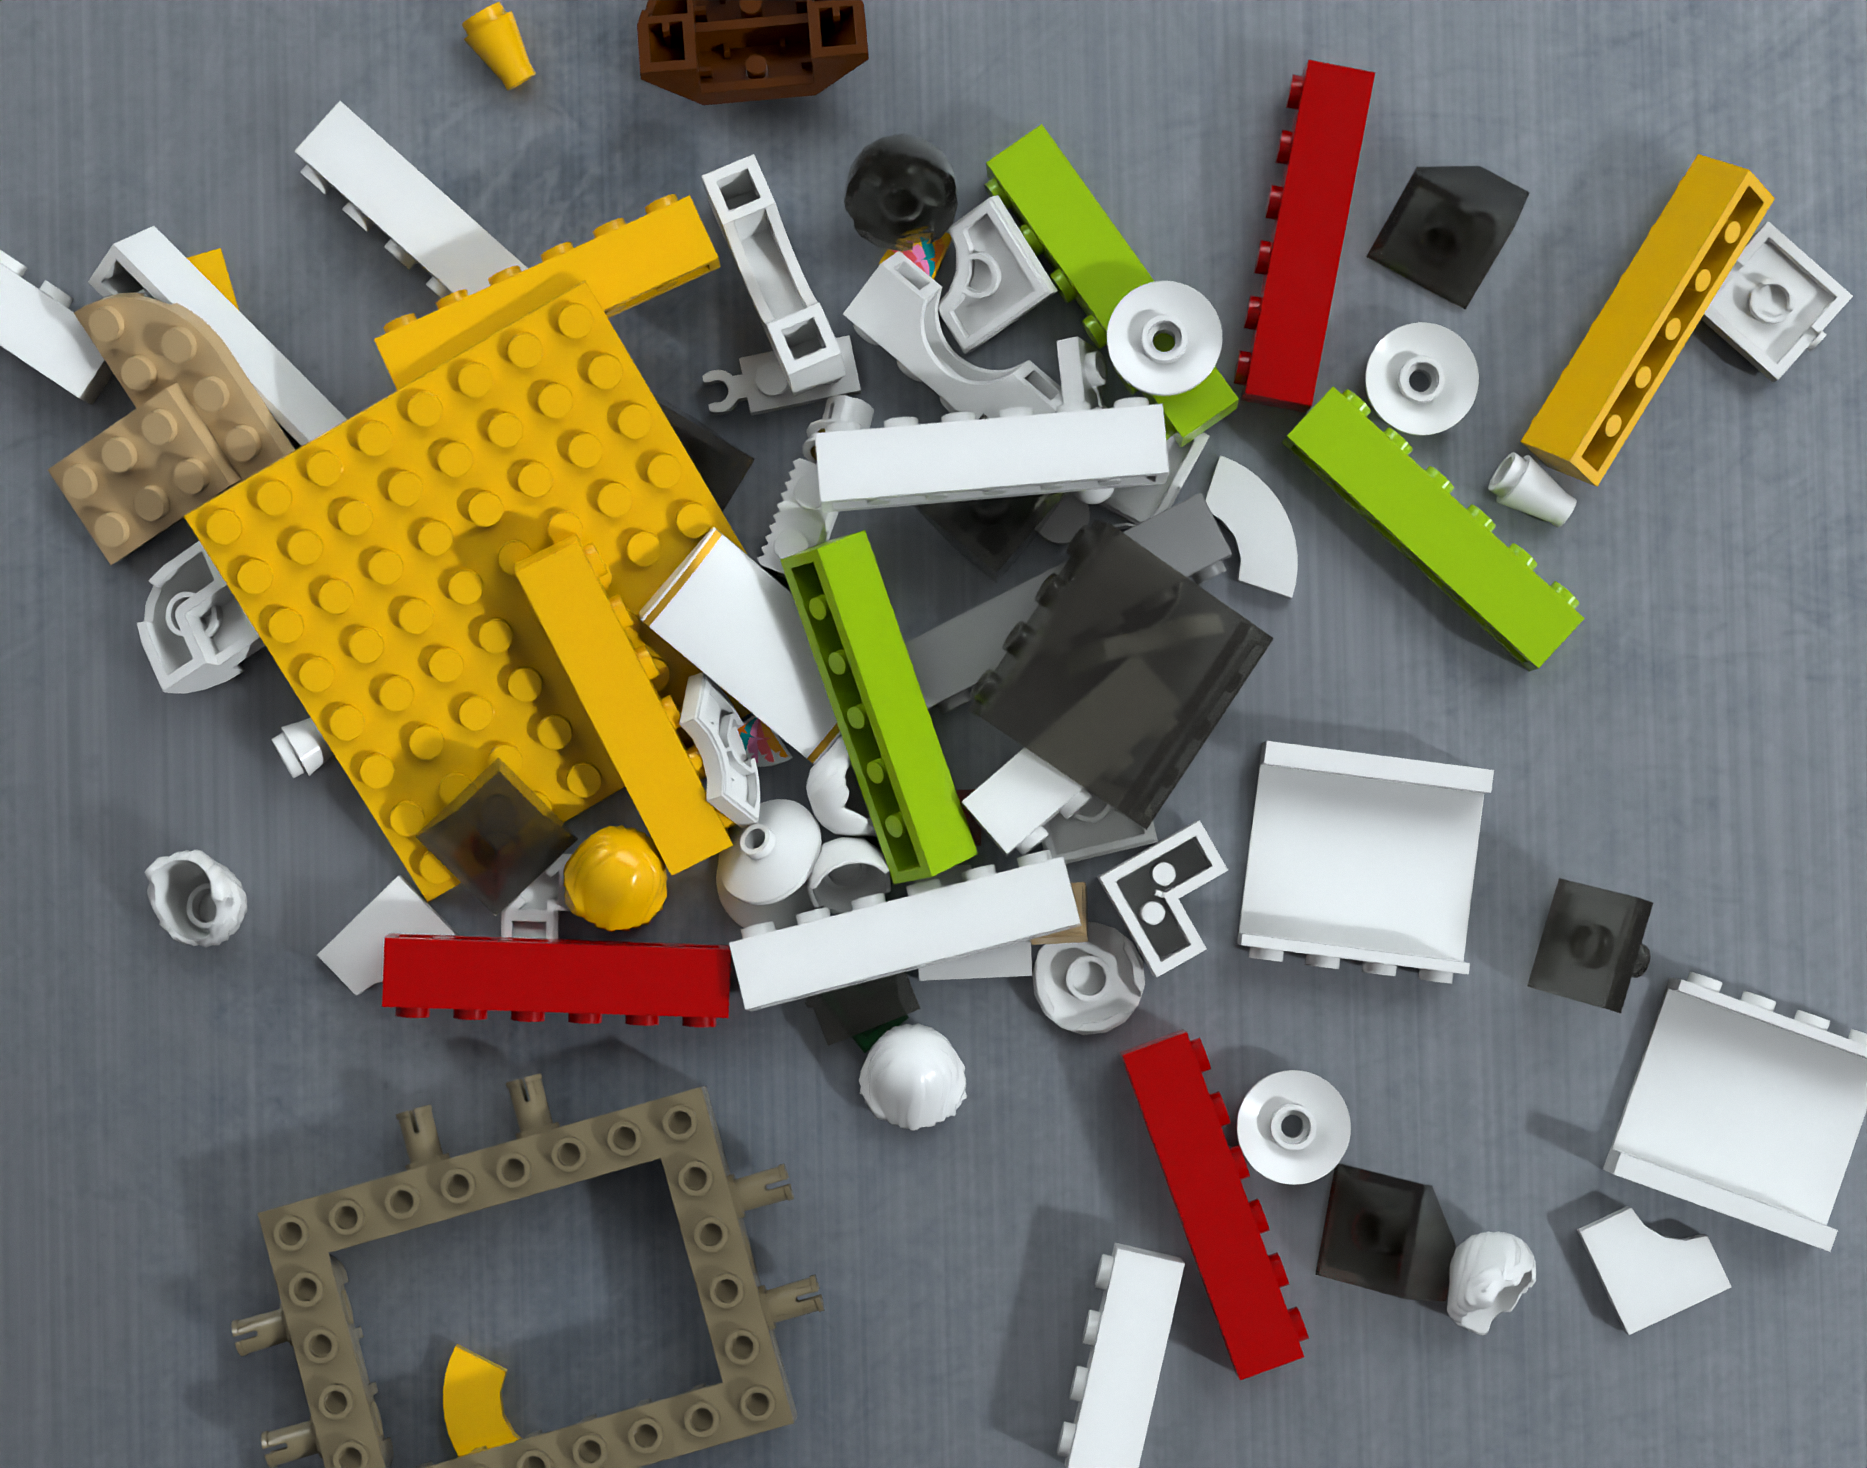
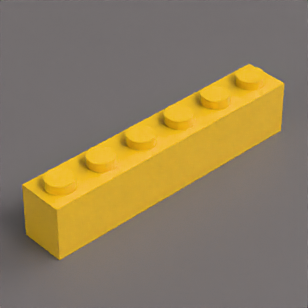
[1520,154,1775,487]
[374,194,721,390]
[514,533,736,876]

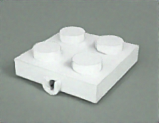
[1701,221,1853,383]

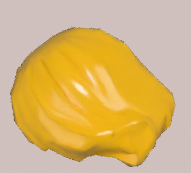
[563,825,667,932]

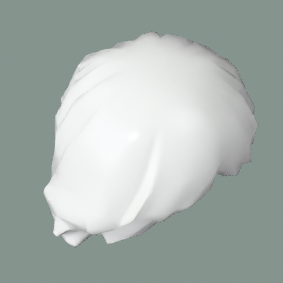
[806,736,877,837]
[144,850,247,948]
[859,1023,967,1131]
[1447,1231,1536,1335]

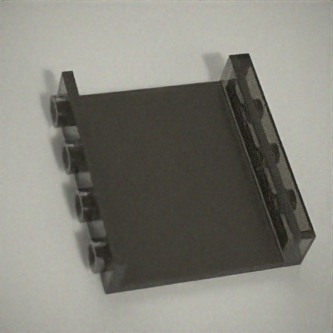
[968,520,1274,830]

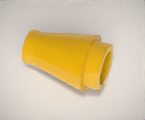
[461,2,536,91]

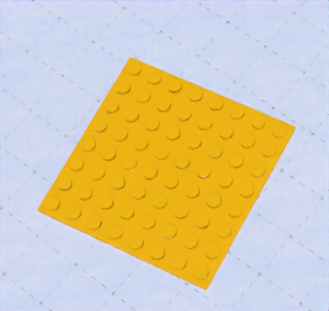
[184,280,751,903]

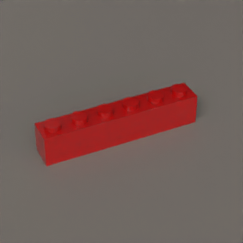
[1233,60,1376,413]
[382,933,731,1028]
[1119,1029,1309,1381]

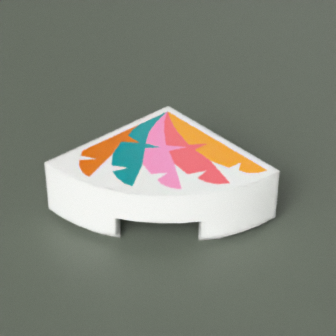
[737,715,793,767]

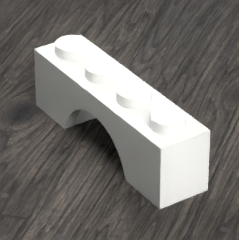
[701,154,846,397]
[843,251,1063,420]

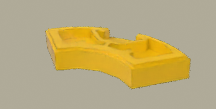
[443,1344,522,1457]

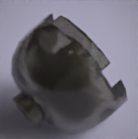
[844,133,958,251]

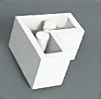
[1097,820,1228,977]

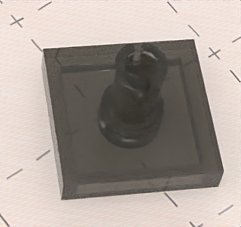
[1527,878,1653,1014]

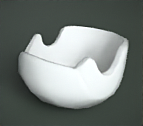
[805,837,891,914]

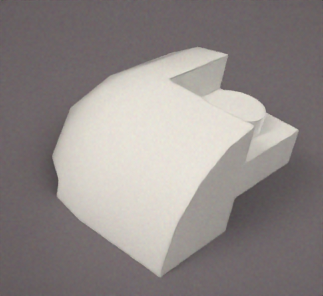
[137,541,265,694]

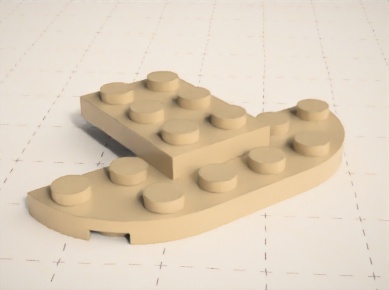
[48,293,295,565]

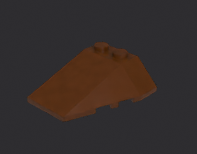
[637,0,869,106]

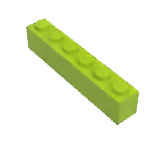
[984,124,1239,447]
[1281,386,1585,671]
[780,530,978,884]

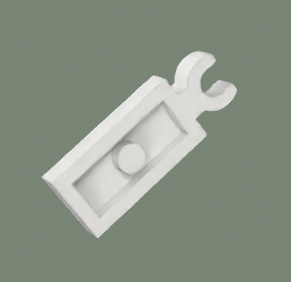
[702,335,861,416]

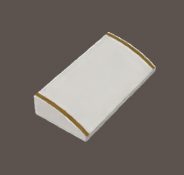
[639,526,841,765]

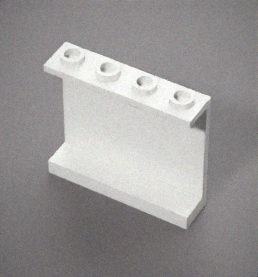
[1237,741,1494,984]
[1603,972,1867,1252]

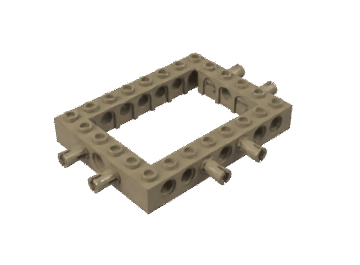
[231,1073,825,1468]

